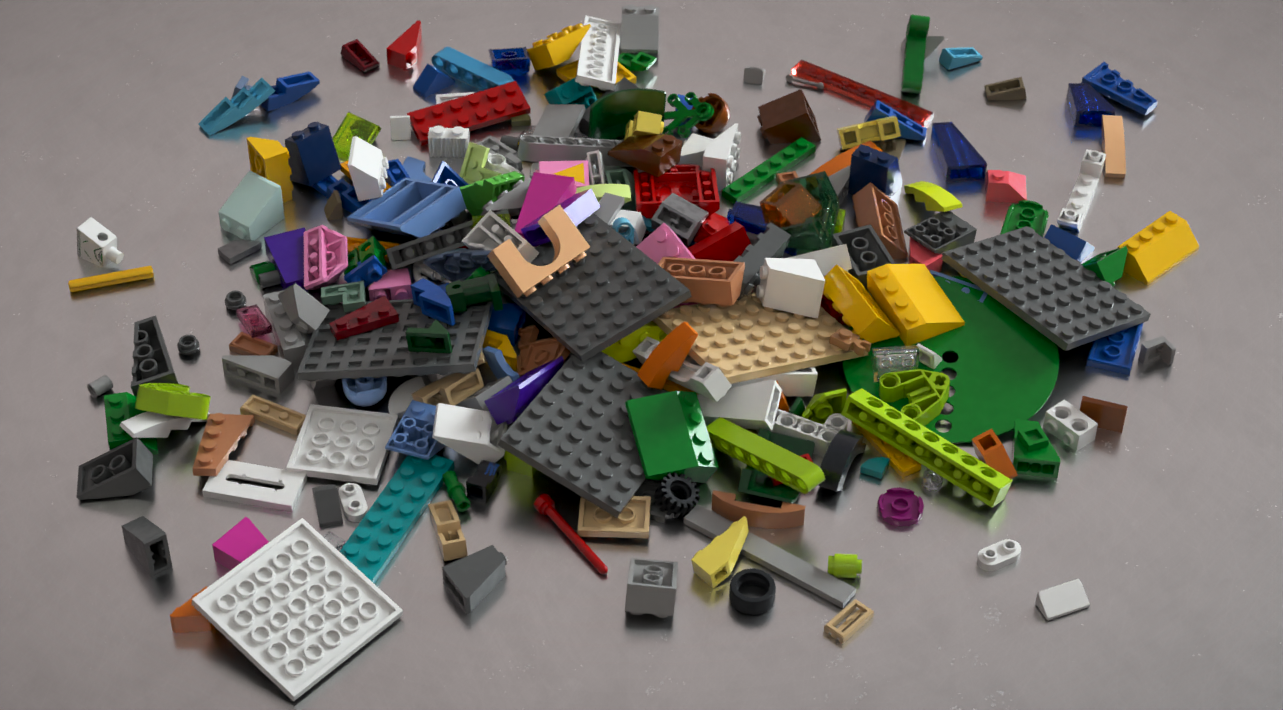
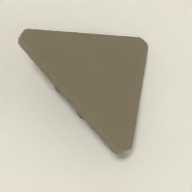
[874,138,906,162]

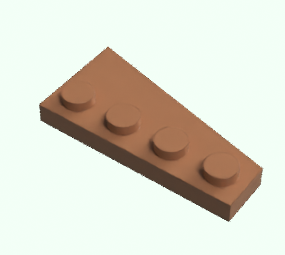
[192,413,255,476]

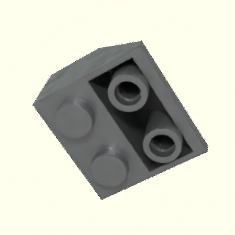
[651,193,709,248]

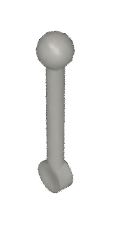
[786,74,824,89]

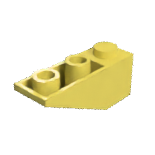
[691,516,749,589]

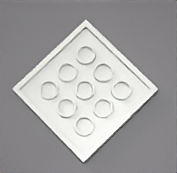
[286,404,399,485]

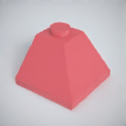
[985,170,1027,203]

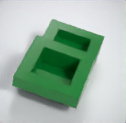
[618,51,657,71]

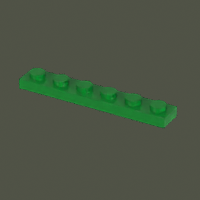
[721,137,816,205]

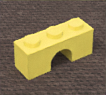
[624,111,664,140]
[837,116,901,150]

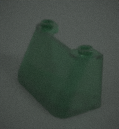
[774,171,840,251]

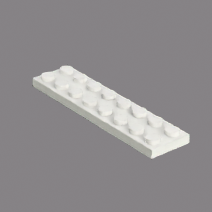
[575,15,621,91]

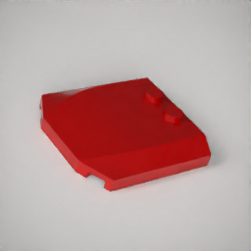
[634,164,720,218]

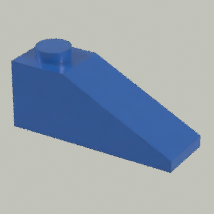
[864,100,927,141]

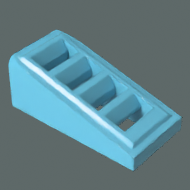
[939,47,983,70]

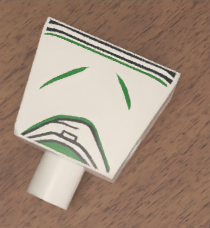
[77,217,124,268]

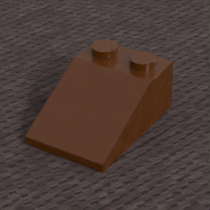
[607,134,683,178]

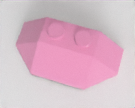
[304,225,348,290]

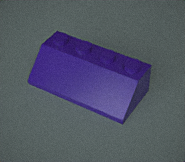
[484,356,564,425]

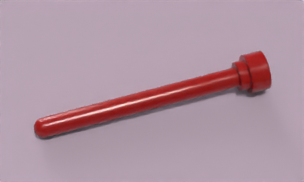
[534,494,608,575]

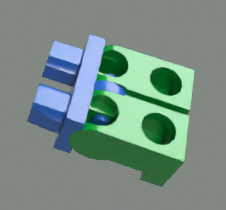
[344,236,388,287]

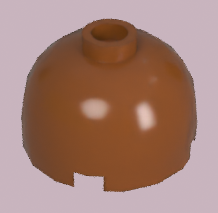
[692,93,730,134]

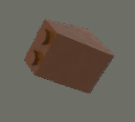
[757,89,821,144]

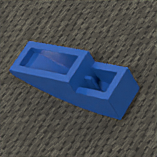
[260,71,320,111]
[410,278,455,326]

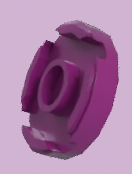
[877,487,924,527]

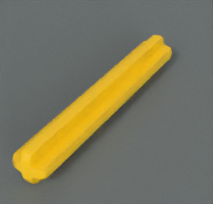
[68,266,154,293]

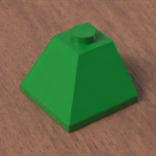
[1081,246,1128,286]

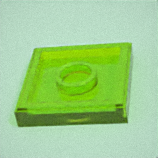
[332,112,381,156]

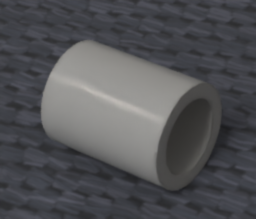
[87,375,113,398]

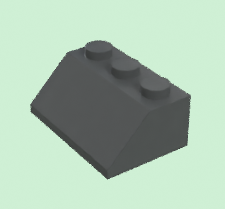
[831,224,896,291]

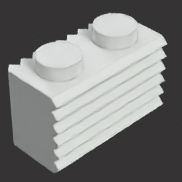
[428,126,470,158]

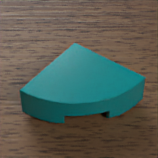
[860,457,890,479]

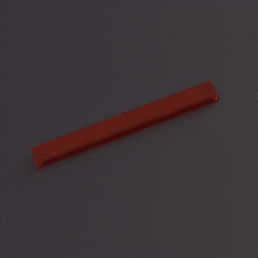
[791,60,934,127]

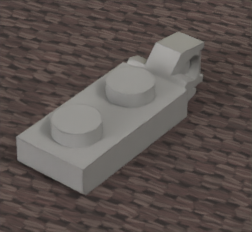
[476,136,523,171]

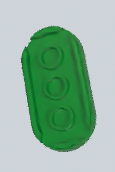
[1000,200,1049,237]

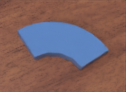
[403,156,432,182]
[482,346,520,382]

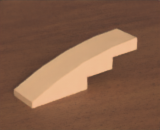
[1102,115,1126,178]

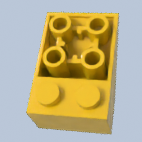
[526,23,591,71]

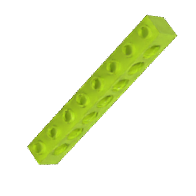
[841,388,1013,508]

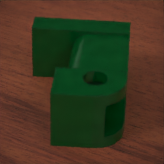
[445,273,503,314]

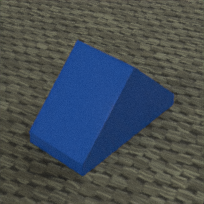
[413,63,455,98]

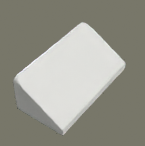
[1035,579,1090,621]

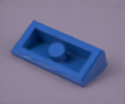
[385,159,410,187]

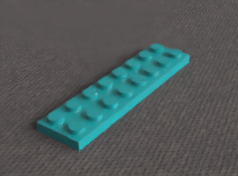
[340,455,455,584]

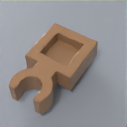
[829,328,871,356]

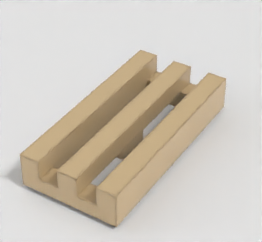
[824,599,874,644]

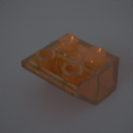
[760,180,822,231]

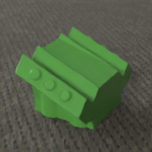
[459,171,525,219]

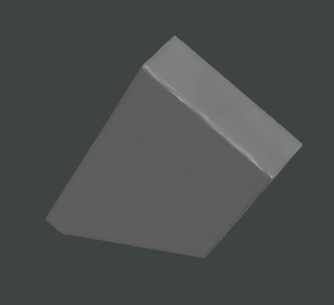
[218,240,262,264]

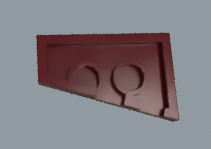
[329,295,399,340]

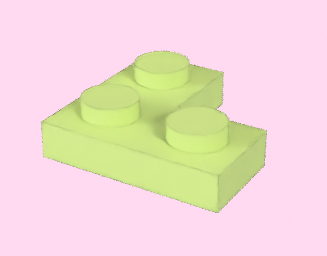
[459,142,502,184]

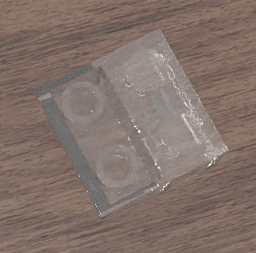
[871,345,919,382]

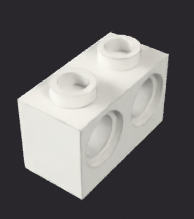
[1043,400,1098,452]

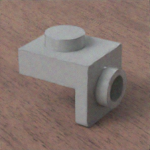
[1138,336,1176,365]

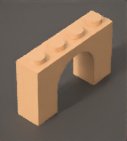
[487,205,590,298]

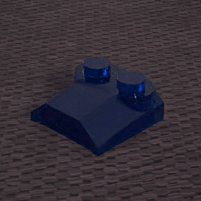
[489,47,530,76]

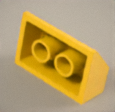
[247,137,294,203]

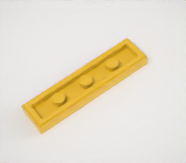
[852,421,921,478]

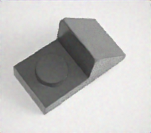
[312,484,343,527]

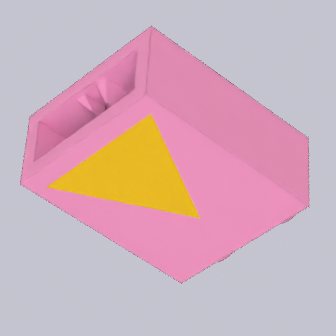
[535,160,589,188]

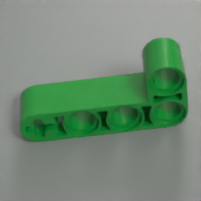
[901,14,930,94]

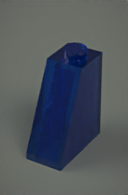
[1066,83,1116,127]

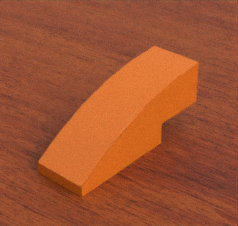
[637,322,698,389]

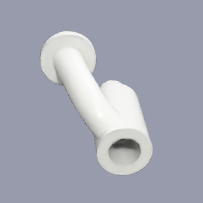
[412,259,445,282]

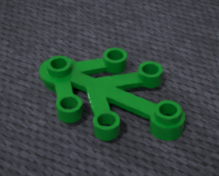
[662,92,714,138]

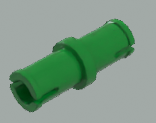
[442,471,471,511]

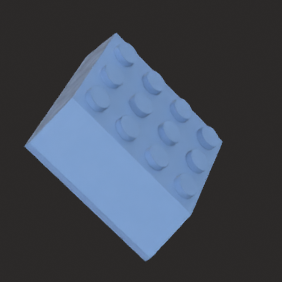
[347,178,466,238]

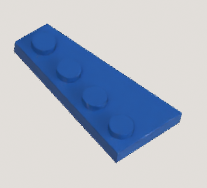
[1081,62,1157,116]

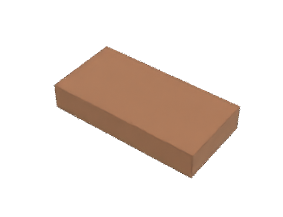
[229,332,278,355]

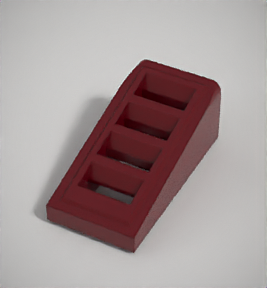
[341,39,380,72]

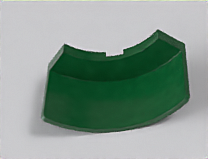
[588,88,666,140]
[738,428,815,503]

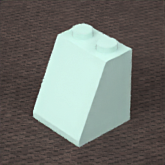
[219,171,285,241]

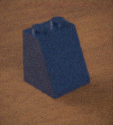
[285,122,342,186]
[848,144,903,199]

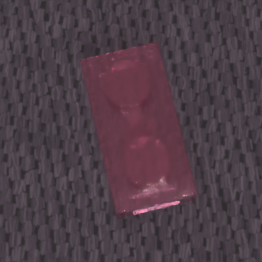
[236,304,273,338]

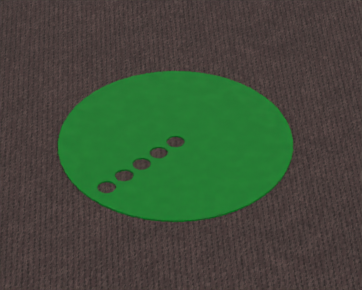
[842,276,1059,443]

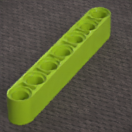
[706,417,825,494]

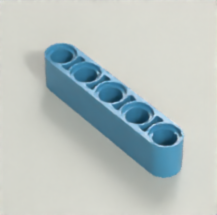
[431,46,514,91]

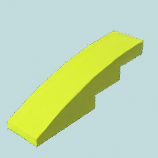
[904,181,963,212]

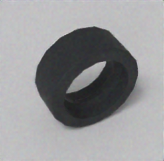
[729,568,776,615]

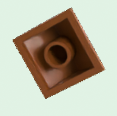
[1080,396,1128,433]

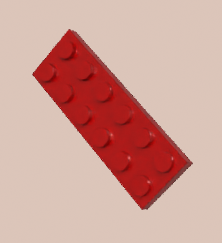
[407,81,531,146]

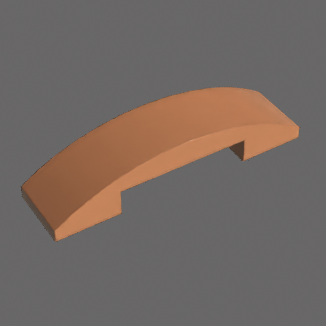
[712,490,806,529]

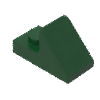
[405,320,452,353]

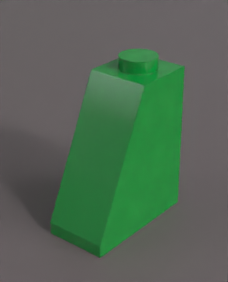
[1012,419,1060,478]

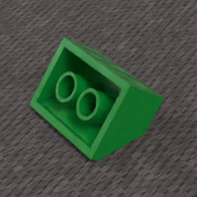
[104,392,158,455]

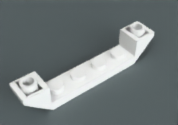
[1057,149,1106,232]

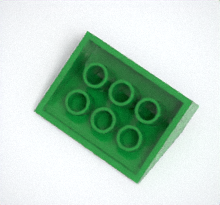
[625,391,719,483]

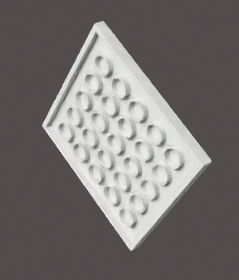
[192,518,403,702]

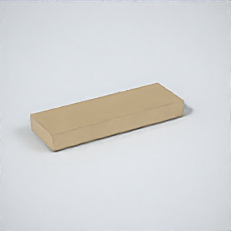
[240,394,306,436]

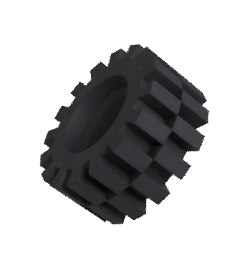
[654,473,700,518]

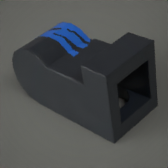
[466,460,502,503]

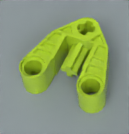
[879,369,950,426]
[135,383,211,420]

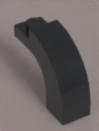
[818,429,867,492]

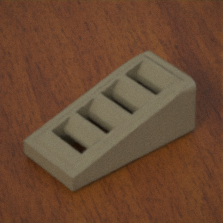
[984,77,1027,101]

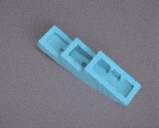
[198,78,275,135]

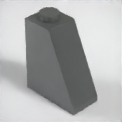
[122,516,172,577]
[442,545,507,614]

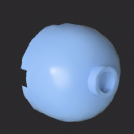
[342,376,387,407]

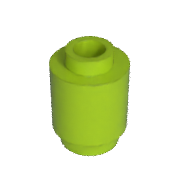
[828,553,862,578]

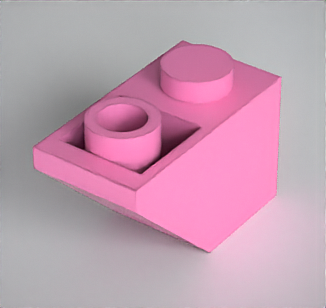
[368,268,413,301]

